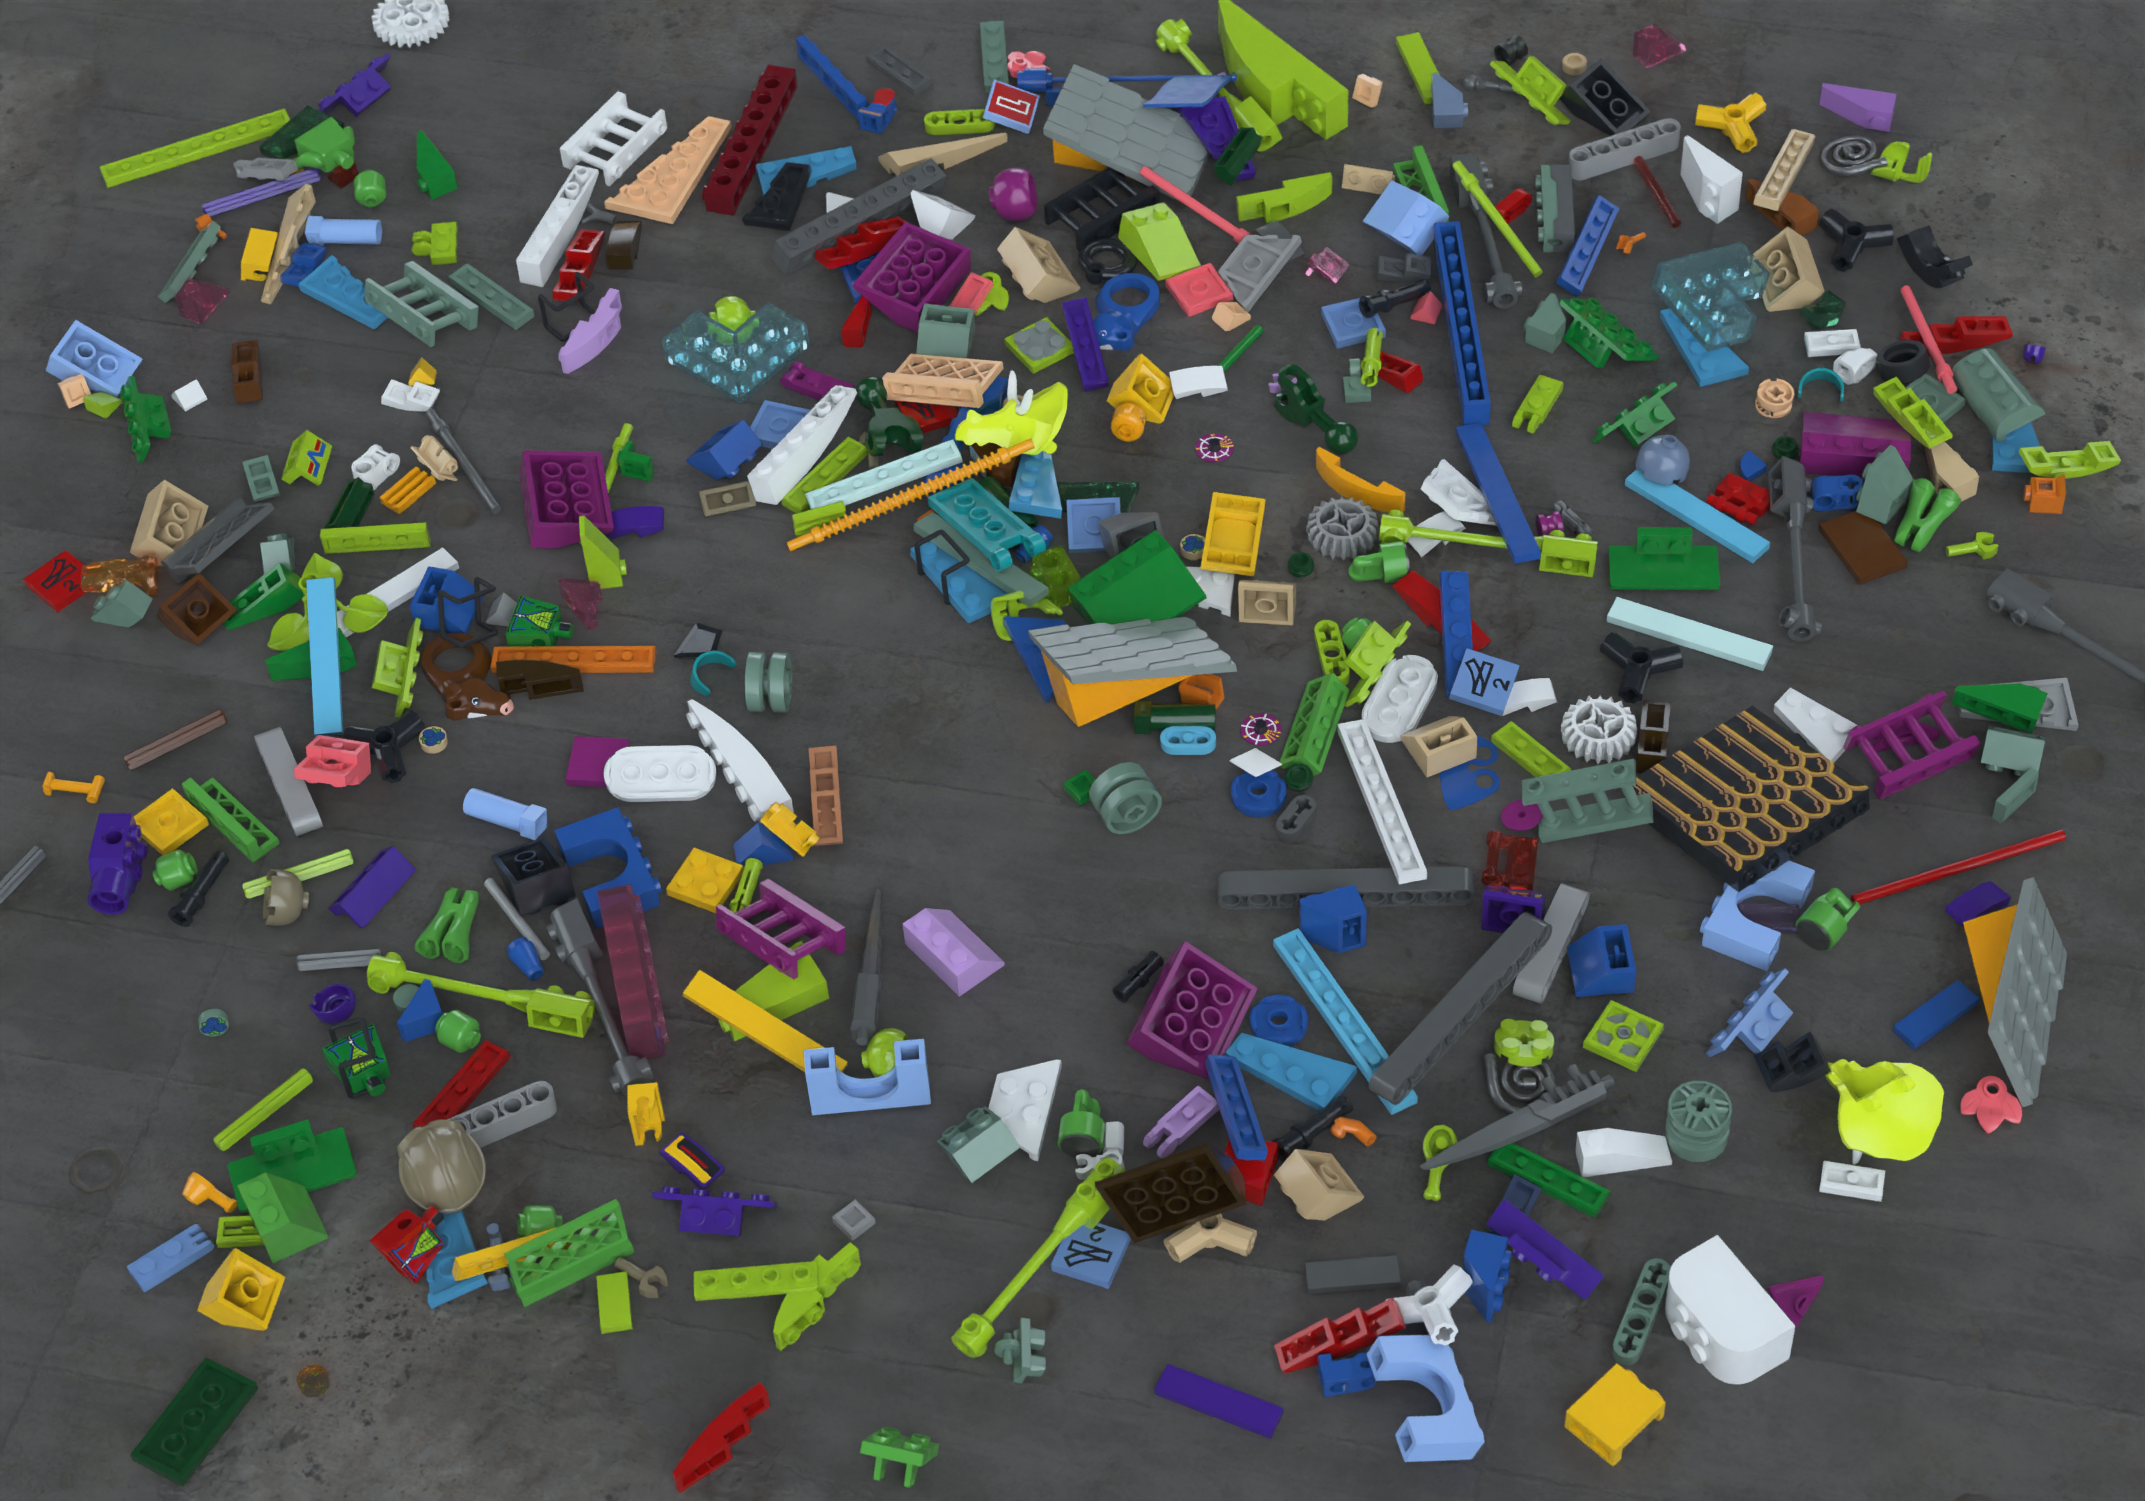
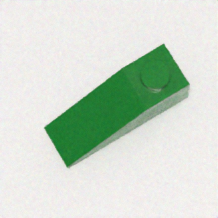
[416,130,458,200]
[224,562,305,630]
[265,628,357,681]
[1951,683,2048,734]

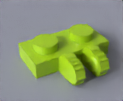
[411,222,458,265]

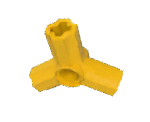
[1695,93,1766,153]

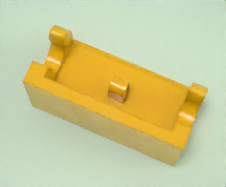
[241,228,278,281]
[627,1082,665,1146]

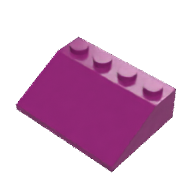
[853,222,971,333]
[1800,412,1911,478]
[519,450,614,549]
[1126,941,1258,1080]

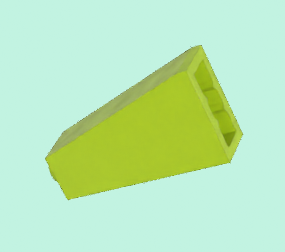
[718,941,829,1041]

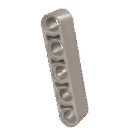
[1569,118,1681,180]
[254,727,323,837]
[1513,883,1590,1004]
[447,1081,558,1148]

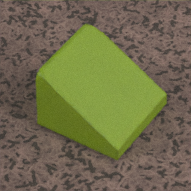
[83,391,123,419]

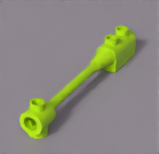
[1155,19,1283,152]
[1379,510,1598,577]
[367,952,595,1038]
[951,1157,1125,1358]

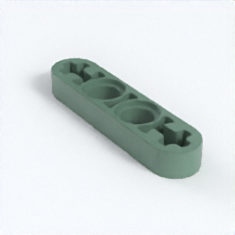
[1612,1258,1671,1366]

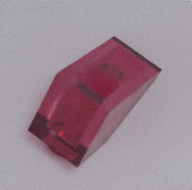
[1633,24,1687,68]
[175,279,230,324]

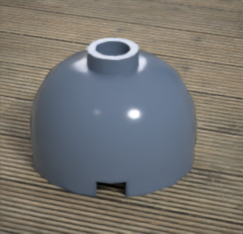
[1635,434,1690,485]

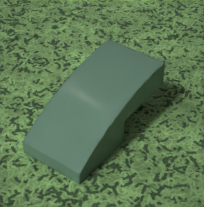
[242,455,280,502]

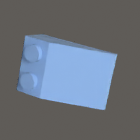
[1363,180,1449,256]
[46,320,143,397]

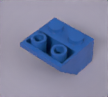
[410,566,484,634]
[1300,885,1367,953]
[1567,924,1636,997]
[1463,1230,1512,1323]

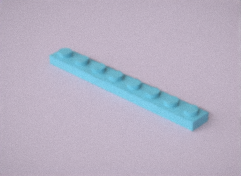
[1273,928,1418,1115]

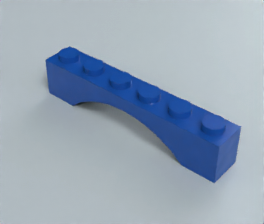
[923,376,1008,499]

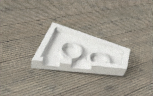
[1186,567,1235,616]
[1773,688,1857,763]

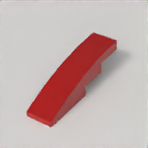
[815,216,906,270]
[552,229,605,302]
[1899,316,2013,356]
[1392,570,1492,652]
[1274,1297,1406,1374]
[672,1382,770,1494]

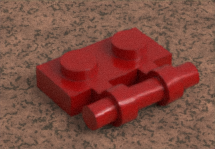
[1706,472,1770,525]

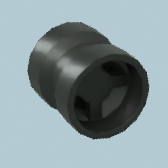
[1494,35,1528,66]

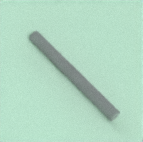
[484,878,550,960]

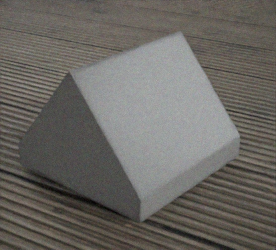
[486,592,517,627]

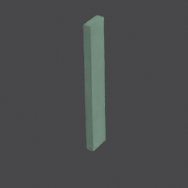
[914,512,1049,607]

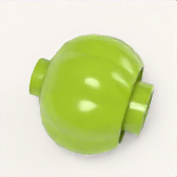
[709,296,757,343]
[861,1028,909,1078]

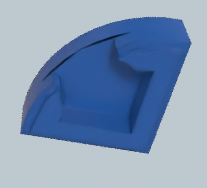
[1740,450,1767,481]

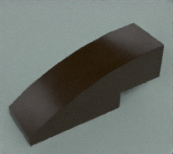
[605,221,642,269]
[496,660,584,700]
[1636,700,1671,773]

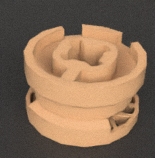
[1755,379,1794,418]

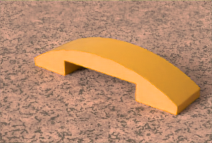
[1316,447,1405,513]

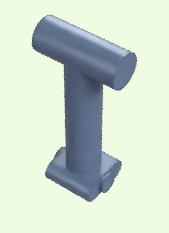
[487,1223,511,1291]

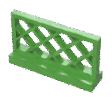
[504,1199,634,1307]

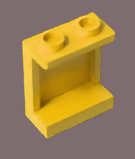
[1565,1364,1666,1466]

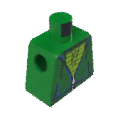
[505,596,574,646]
[322,1023,390,1097]

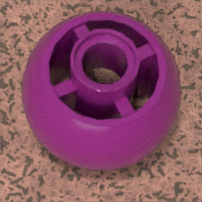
[989,168,1038,222]

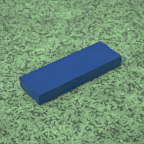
[1893,980,1979,1050]

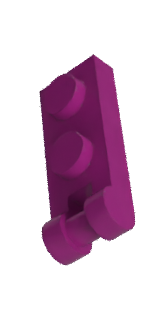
[780,361,855,401]

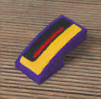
[659,1132,725,1190]

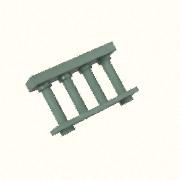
[364,261,479,347]
[1522,759,1653,843]

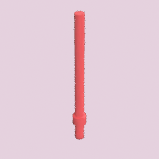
[1140,166,1251,244]
[1900,285,1957,394]

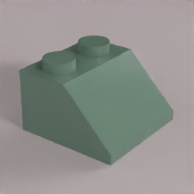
[1981,725,2046,776]

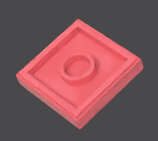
[1165,263,1233,317]

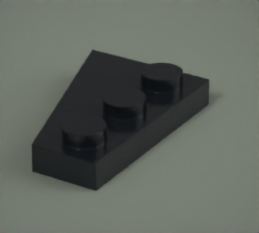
[742,162,812,231]

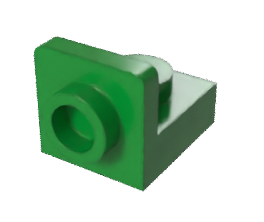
[617,441,654,482]

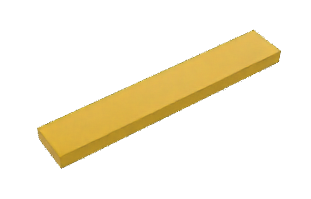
[683,970,848,1072]

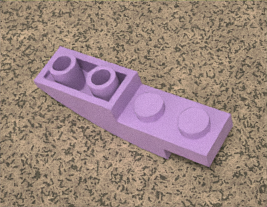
[558,288,622,374]

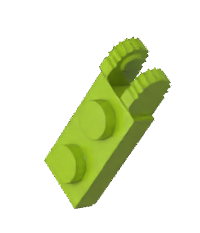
[1512,374,1564,433]

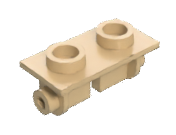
[1342,164,1395,194]
[411,435,458,481]

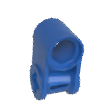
[1811,475,1863,512]

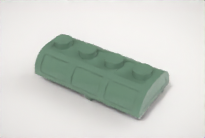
[1952,348,2045,442]

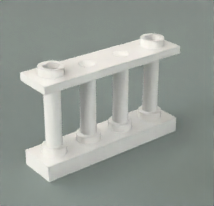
[560,91,667,186]

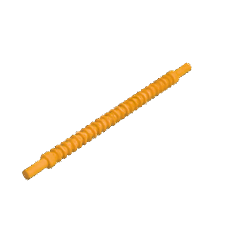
[787,438,1035,552]

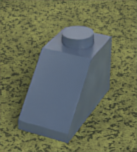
[1431,73,1468,129]

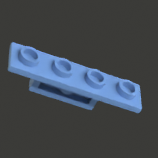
[1706,968,1793,1058]

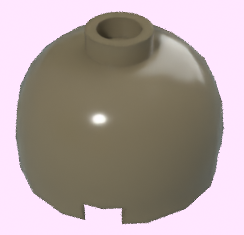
[263,869,309,926]

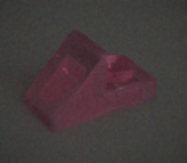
[558,578,603,631]

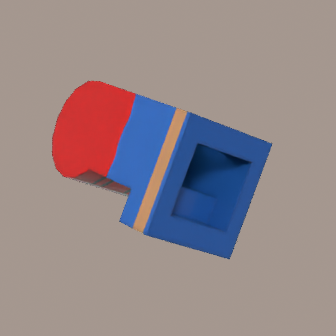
[858,88,897,134]

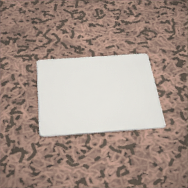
[1229,748,1282,777]

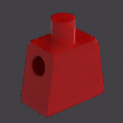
[1224,1139,1278,1206]

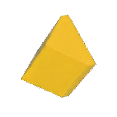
[408,357,437,386]

